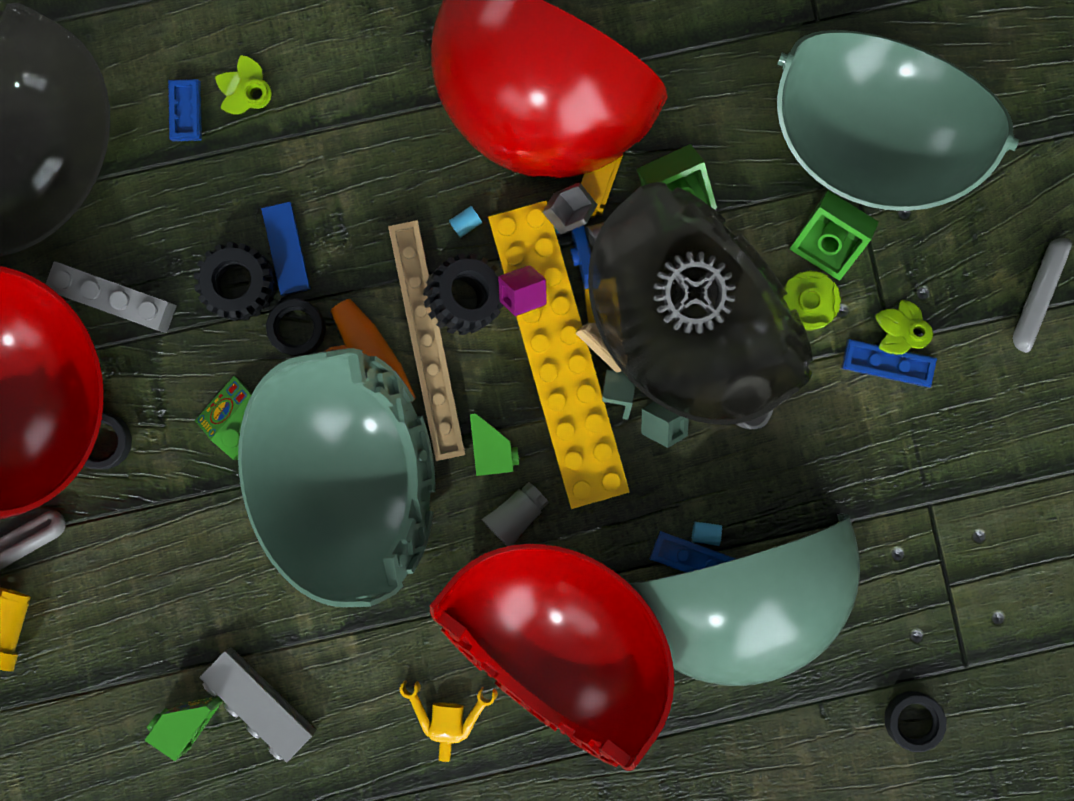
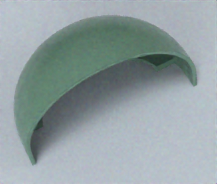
[238,348,435,607]
[629,513,860,686]

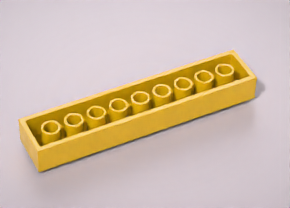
[488,201,630,509]

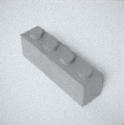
[46,261,177,333]
[199,647,317,763]

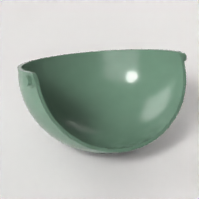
[777,30,1019,211]

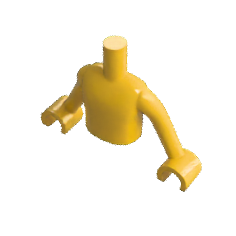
[400,680,498,762]

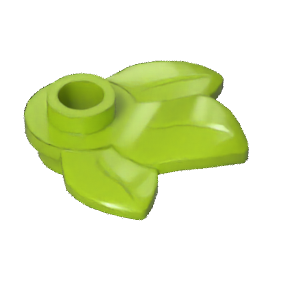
[215,55,272,115]
[875,300,933,355]

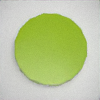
[780,270,841,331]

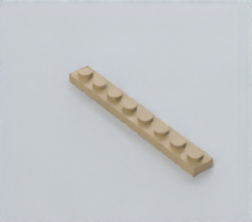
[388,220,466,461]

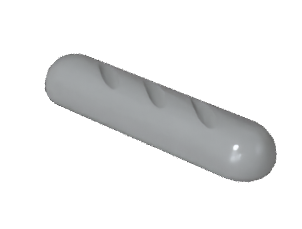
[1012,238,1072,353]
[0,510,65,570]

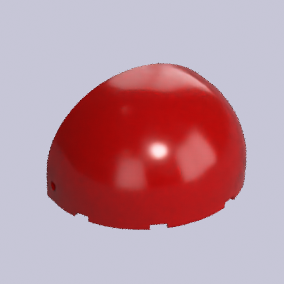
[431,0,668,178]
[0,266,104,519]
[430,544,674,771]

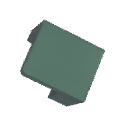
[602,369,636,420]
[641,398,689,448]

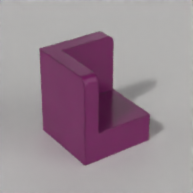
[498,266,547,316]

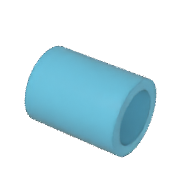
[449,206,482,238]
[692,522,722,546]

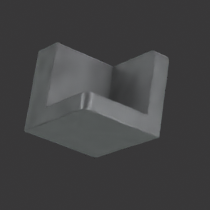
[543,183,598,234]

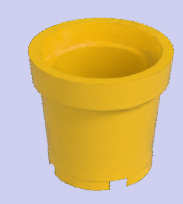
[0,587,31,671]

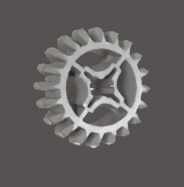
[653,252,735,333]

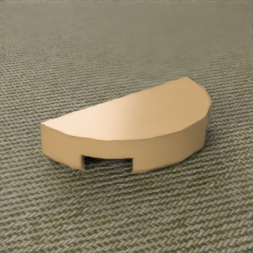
[575,323,626,373]

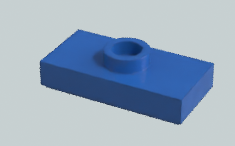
[168,79,202,141]
[570,225,596,289]

